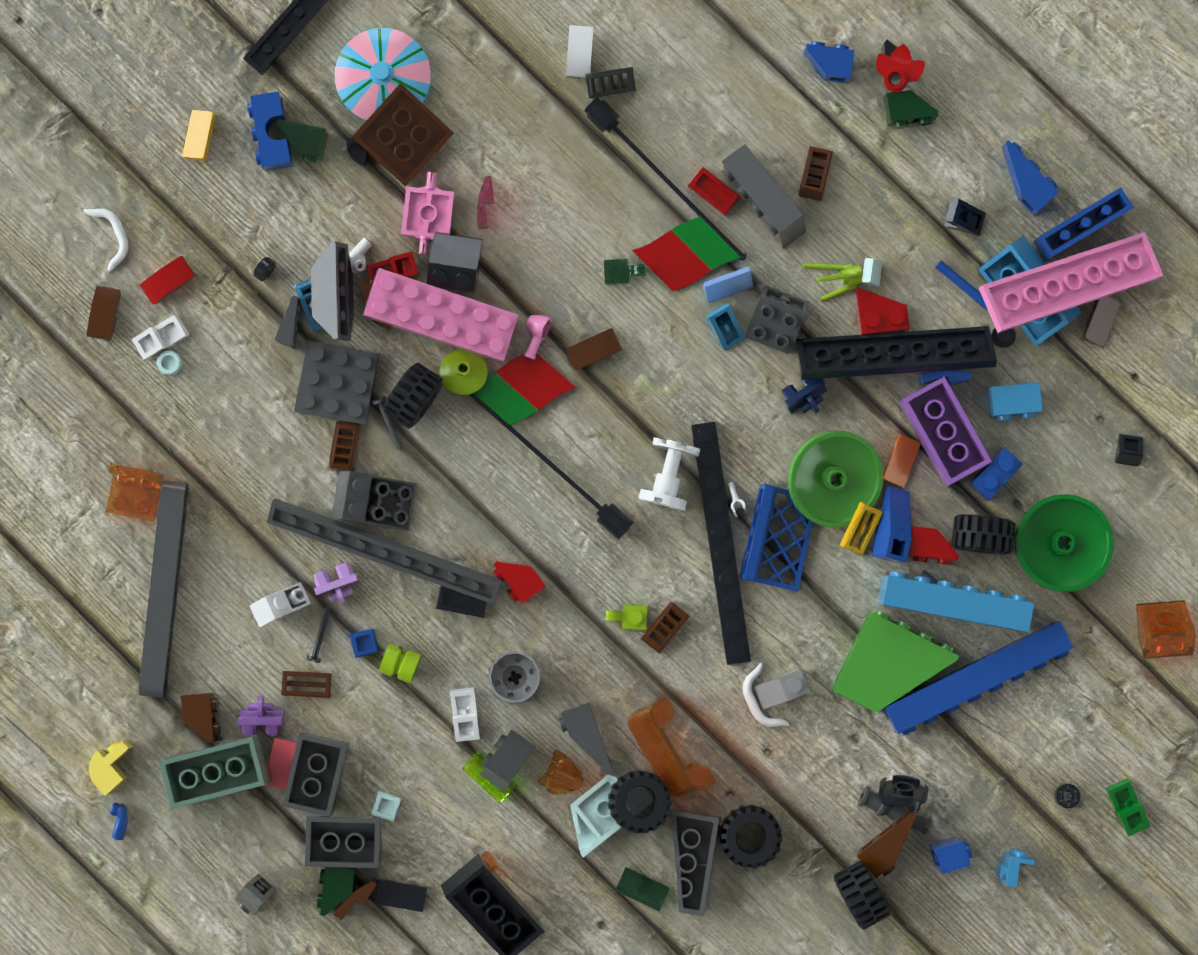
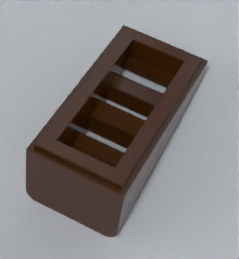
[798,146,833,201]
[328,421,361,472]
[641,601,690,654]

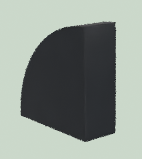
[346,137,369,167]

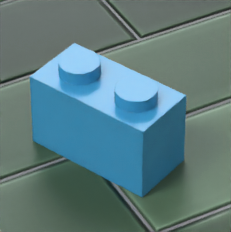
[987,382,1042,421]

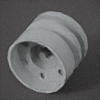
[489,651,540,704]

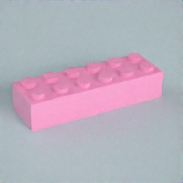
[362,268,518,362]

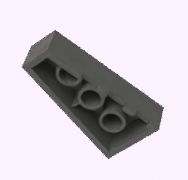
[722,144,806,249]
[671,808,721,917]

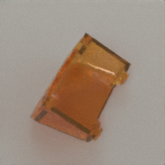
[628,693,717,798]

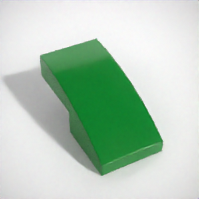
[1105,778,1151,836]

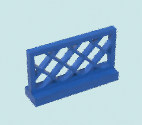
[739,484,813,592]

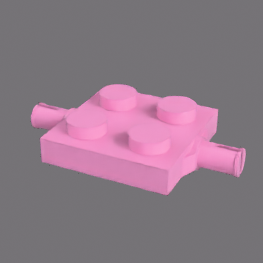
[401,172,455,255]

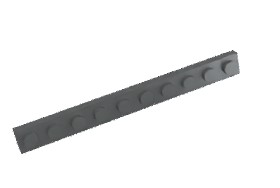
[267,498,503,604]

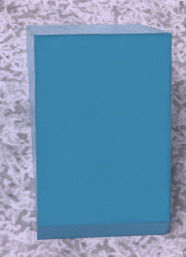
[705,303,745,351]

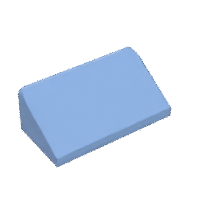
[703,267,753,302]

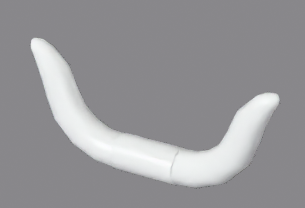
[84,208,129,272]
[743,662,790,727]

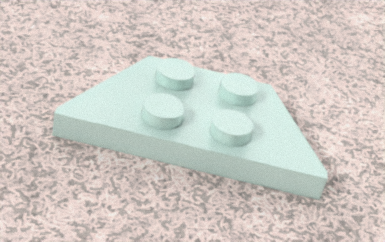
[570,774,653,858]

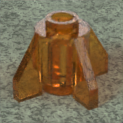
[538,750,584,794]

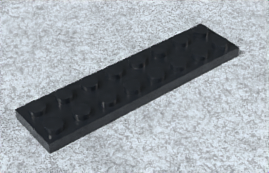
[796,326,997,380]

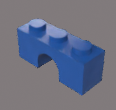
[247,91,293,171]

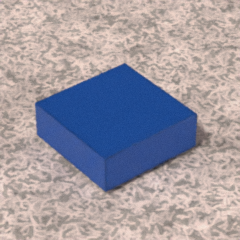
[350,628,380,658]

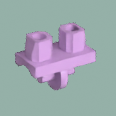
[314,562,360,605]

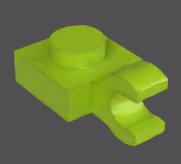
[605,604,648,630]

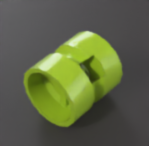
[379,643,422,684]

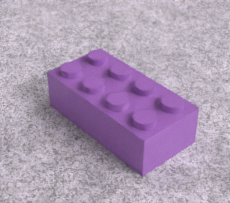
[898,376,992,486]

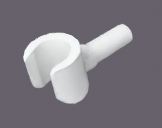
[728,482,748,517]

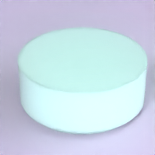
[157,351,182,375]

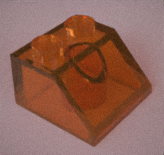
[1136,600,1196,659]

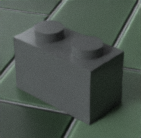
[480,730,535,792]

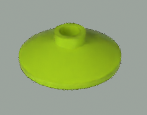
[439,349,488,395]

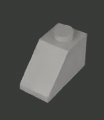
[754,669,810,709]

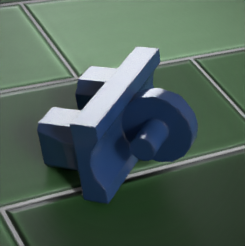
[782,379,827,415]

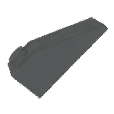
[559,702,613,774]
[235,873,277,915]

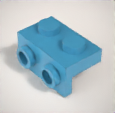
[996,848,1035,888]

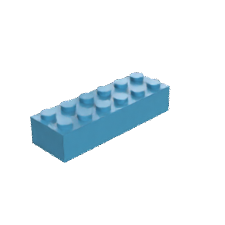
[878,572,1034,632]

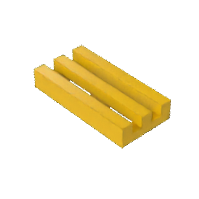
[840,502,883,556]

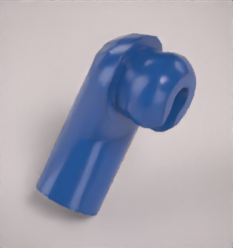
[110,802,128,840]

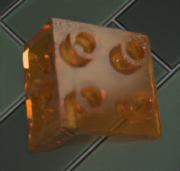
[106,463,164,521]

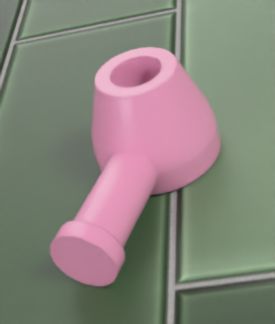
[524,315,552,360]

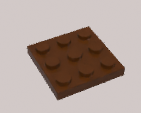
[351,83,454,187]

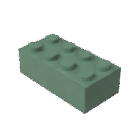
[159,734,272,809]

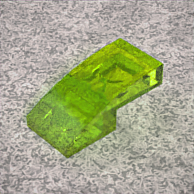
[462,750,516,803]

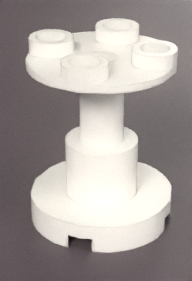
[638,438,700,511]

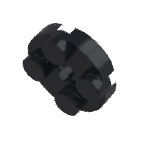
[878,775,929,811]

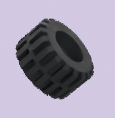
[384,362,443,429]
[951,514,1016,555]
[608,770,672,833]
[719,805,782,869]
[834,861,890,930]

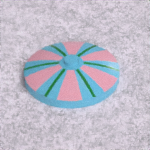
[335,28,431,121]

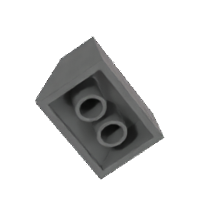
[305,816,382,868]

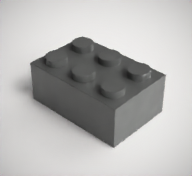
[282,732,350,817]

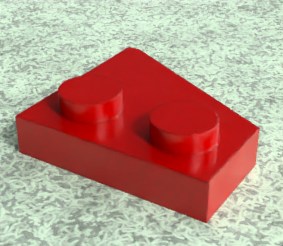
[855,288,910,335]

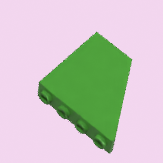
[830,610,959,713]

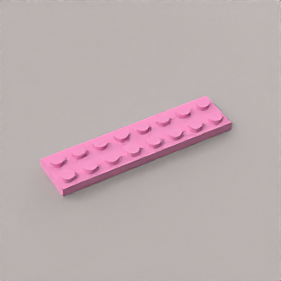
[979,232,1164,333]

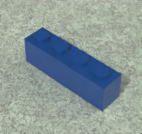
[1033,187,1134,262]

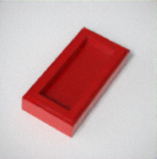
[688,167,740,216]

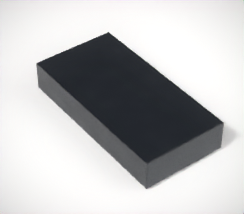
[436,586,487,618]
[374,879,427,912]

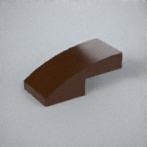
[86,286,121,341]
[565,328,622,371]
[334,879,378,920]

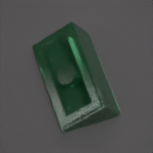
[615,867,670,912]

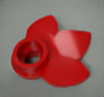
[876,44,925,92]

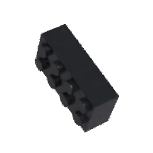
[441,853,545,955]

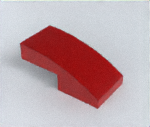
[366,251,419,281]
[140,256,196,305]

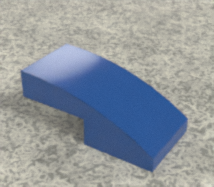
[918,370,973,386]

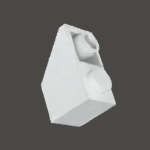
[249,582,311,627]

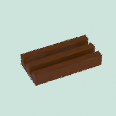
[281,671,332,698]

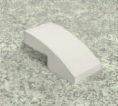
[566,25,593,78]
[132,315,189,360]
[450,687,480,742]

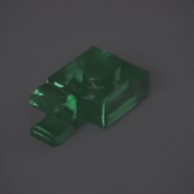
[604,259,646,285]

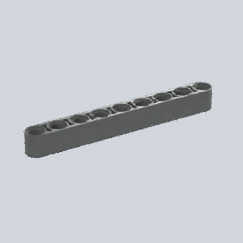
[139,480,189,698]

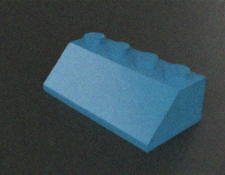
[978,235,1082,346]

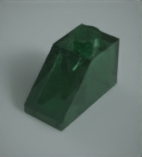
[278,119,329,163]

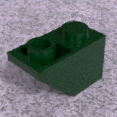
[884,90,938,129]
[317,867,357,916]

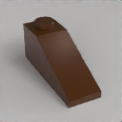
[857,810,918,878]

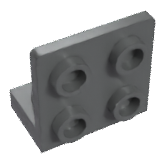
[745,285,809,354]

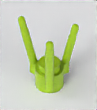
[802,263,863,301]

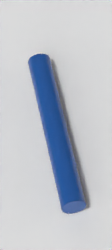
[935,261,989,312]

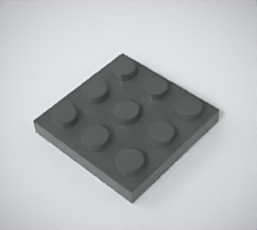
[294,340,380,425]

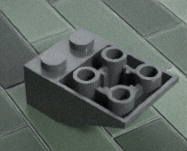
[331,470,417,531]

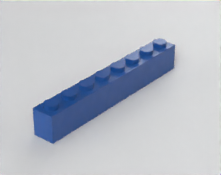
[883,621,1073,736]

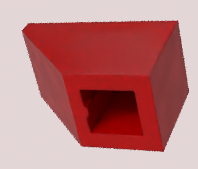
[908,526,959,565]
[493,561,546,604]

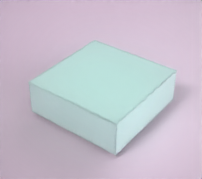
[862,258,883,287]
[371,791,402,822]

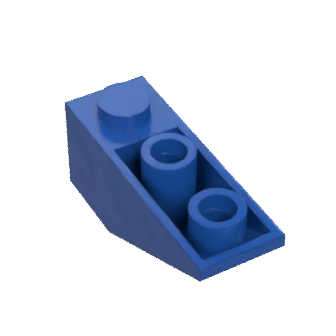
[1002,140,1059,215]
[872,486,912,563]

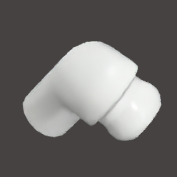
[349,238,372,273]

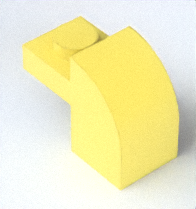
[89,740,133,796]

